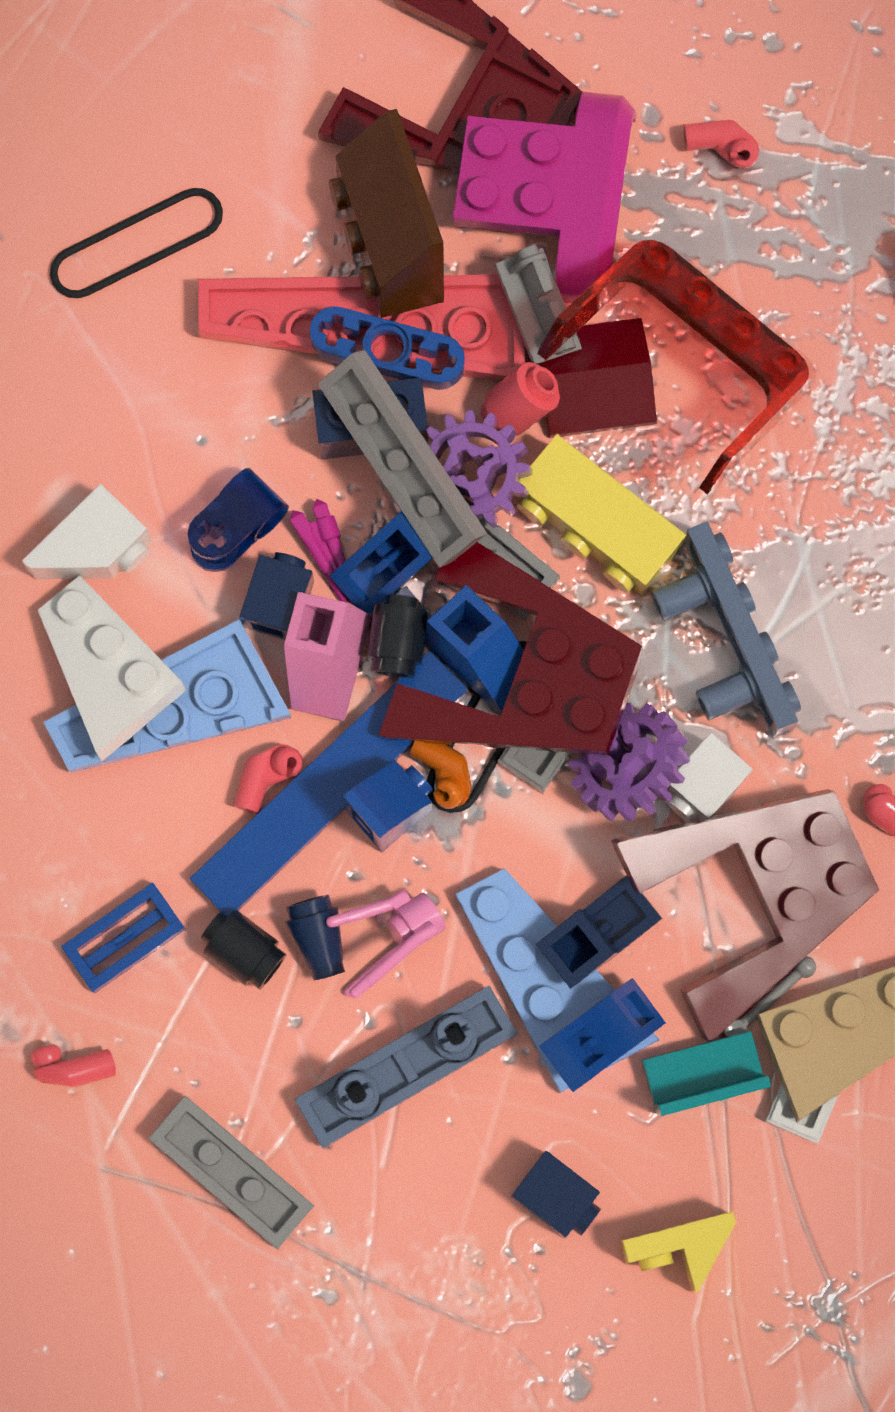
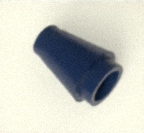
[285,894,345,981]

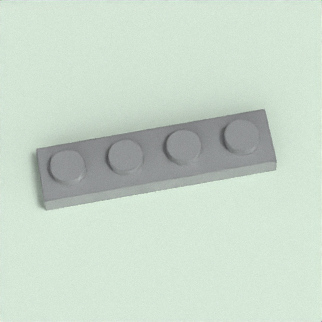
[318,349,488,568]

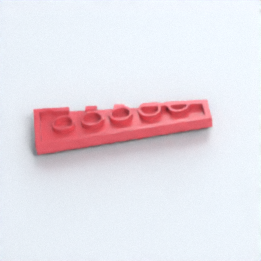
[198,274,525,381]

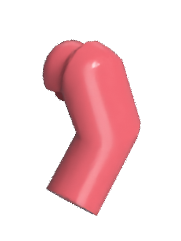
[684,120,760,169]
[233,744,303,814]
[31,1044,116,1087]

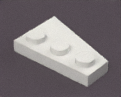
[38,575,186,762]

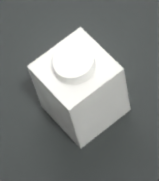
[666,733,753,823]

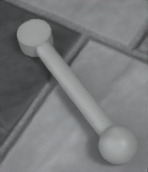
[724,956,817,1037]

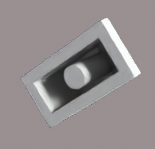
[22,483,152,580]

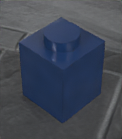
[239,552,314,640]
[510,1150,601,1238]

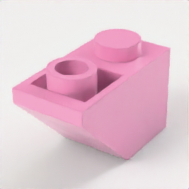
[284,592,372,722]

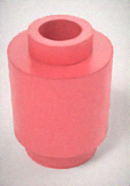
[480,362,560,436]

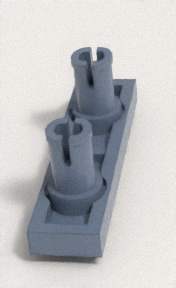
[651,521,801,738]
[294,985,518,1149]

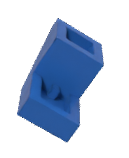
[539,978,666,1092]

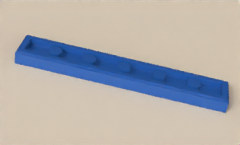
[189,651,468,916]

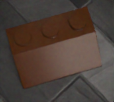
[329,109,444,318]

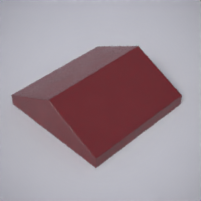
[539,318,657,438]

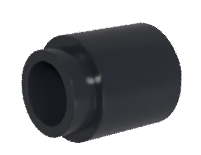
[367,595,429,678]
[201,909,287,990]

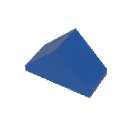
[330,511,433,614]

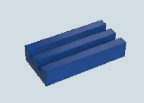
[61,882,186,994]

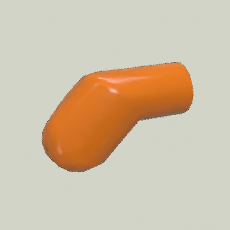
[410,741,472,809]

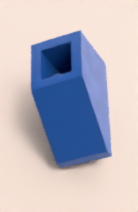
[425,585,524,716]

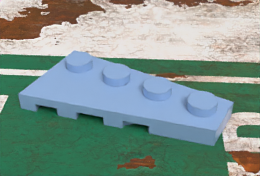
[43,619,292,773]
[455,868,660,1093]

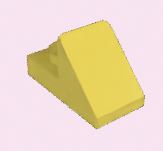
[620,1211,736,1294]

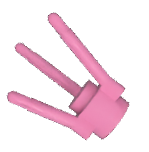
[326,889,446,998]

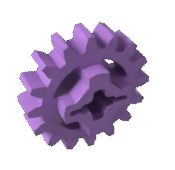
[426,410,532,528]
[569,702,690,822]

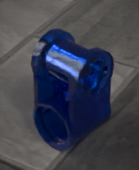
[187,467,289,572]

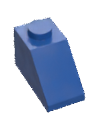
[343,760,433,852]

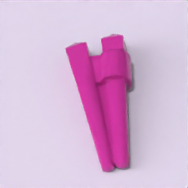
[290,499,349,602]

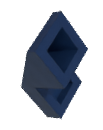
[536,875,664,989]

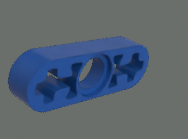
[310,306,465,390]

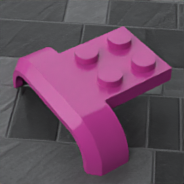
[453,91,636,306]

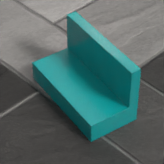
[641,1031,772,1116]

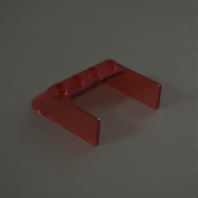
[537,240,816,495]

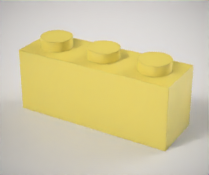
[515,434,686,596]

